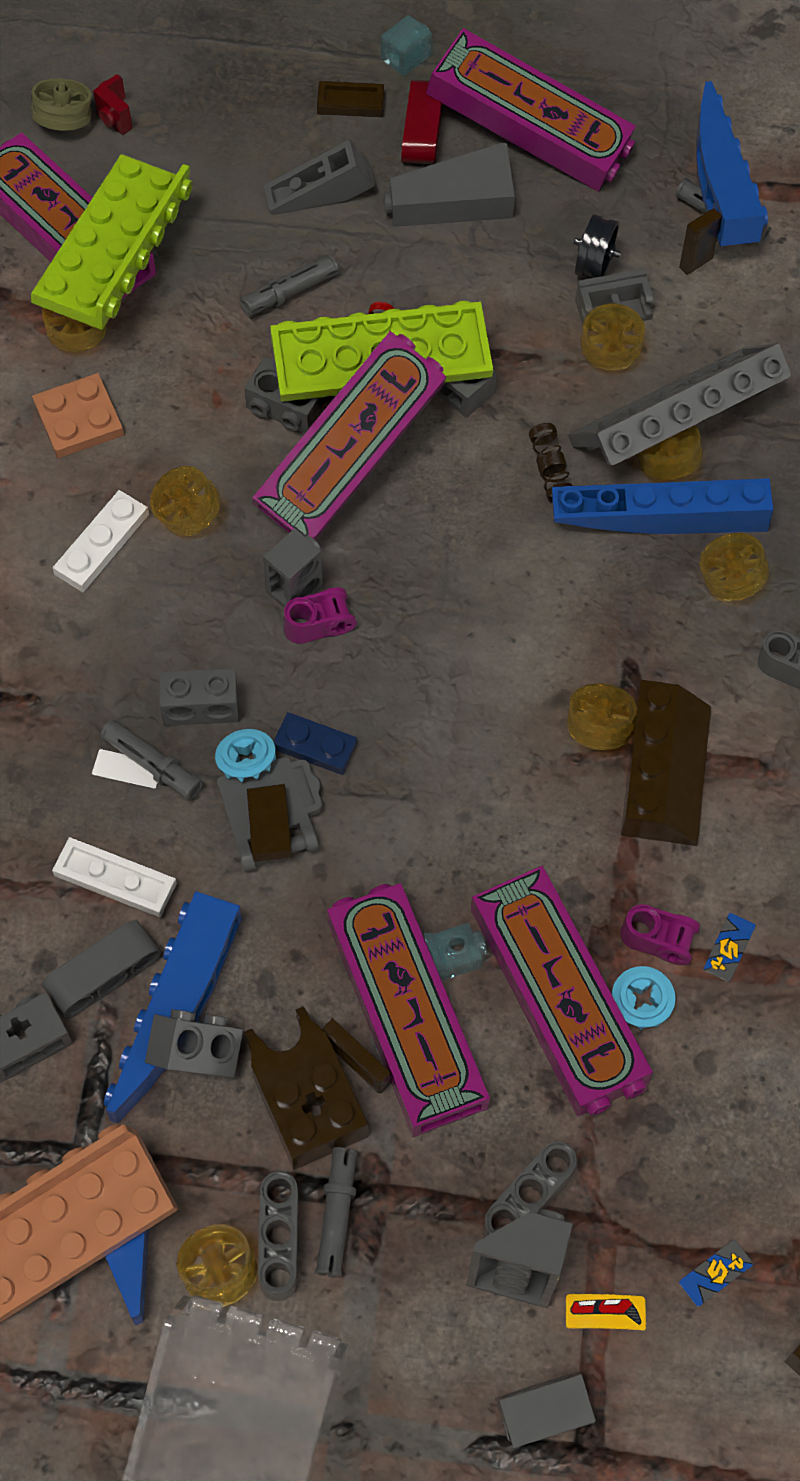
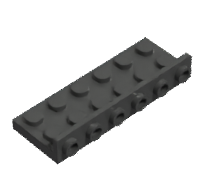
[568,343,791,465]

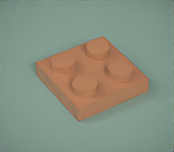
[32,373,124,459]

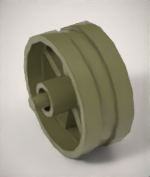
[31,78,92,131]

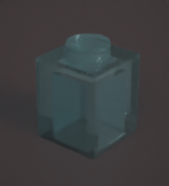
[381,15,432,77]

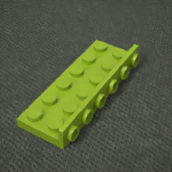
[31,154,193,330]
[270,301,493,402]

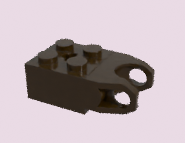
[244,1006,368,1170]

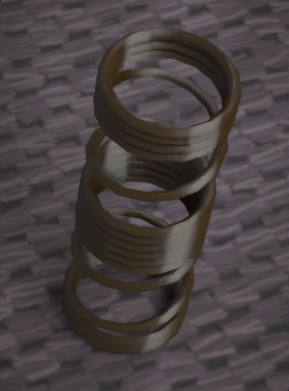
[529,422,573,502]

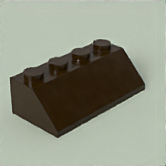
[621,680,711,846]

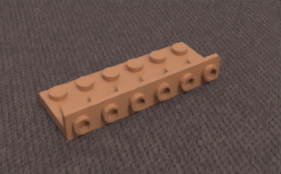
[0,1124,179,1323]

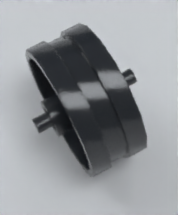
[573,214,621,278]

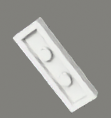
[52,490,149,592]
[52,837,177,918]

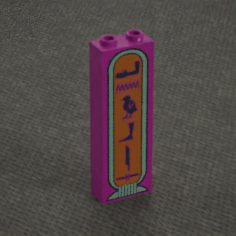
[426,28,636,192]
[0,132,156,300]
[252,331,447,541]
[471,865,653,1117]
[327,883,490,1138]

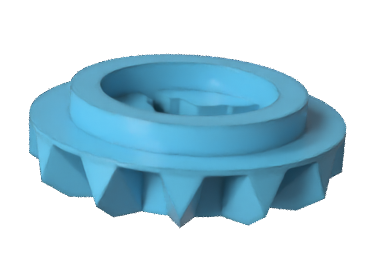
[215,729,276,783]
[612,966,675,1030]

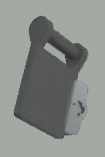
[217,757,322,872]

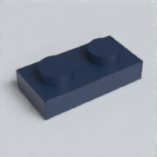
[274,712,357,775]

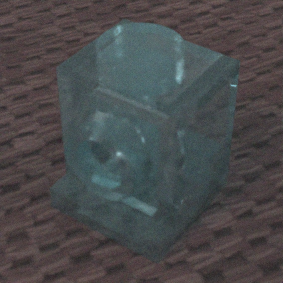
[424,923,487,981]

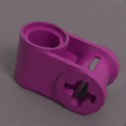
[283,587,357,644]
[620,904,700,965]

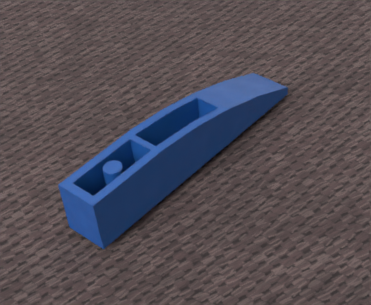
[696,81,768,246]
[552,478,773,534]
[104,891,242,1124]

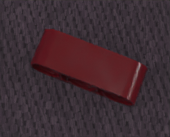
[401,79,443,165]

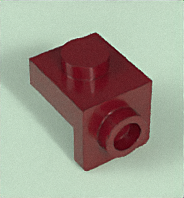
[93,74,132,136]

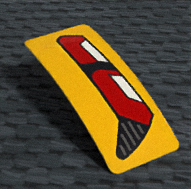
[566,1294,646,1331]

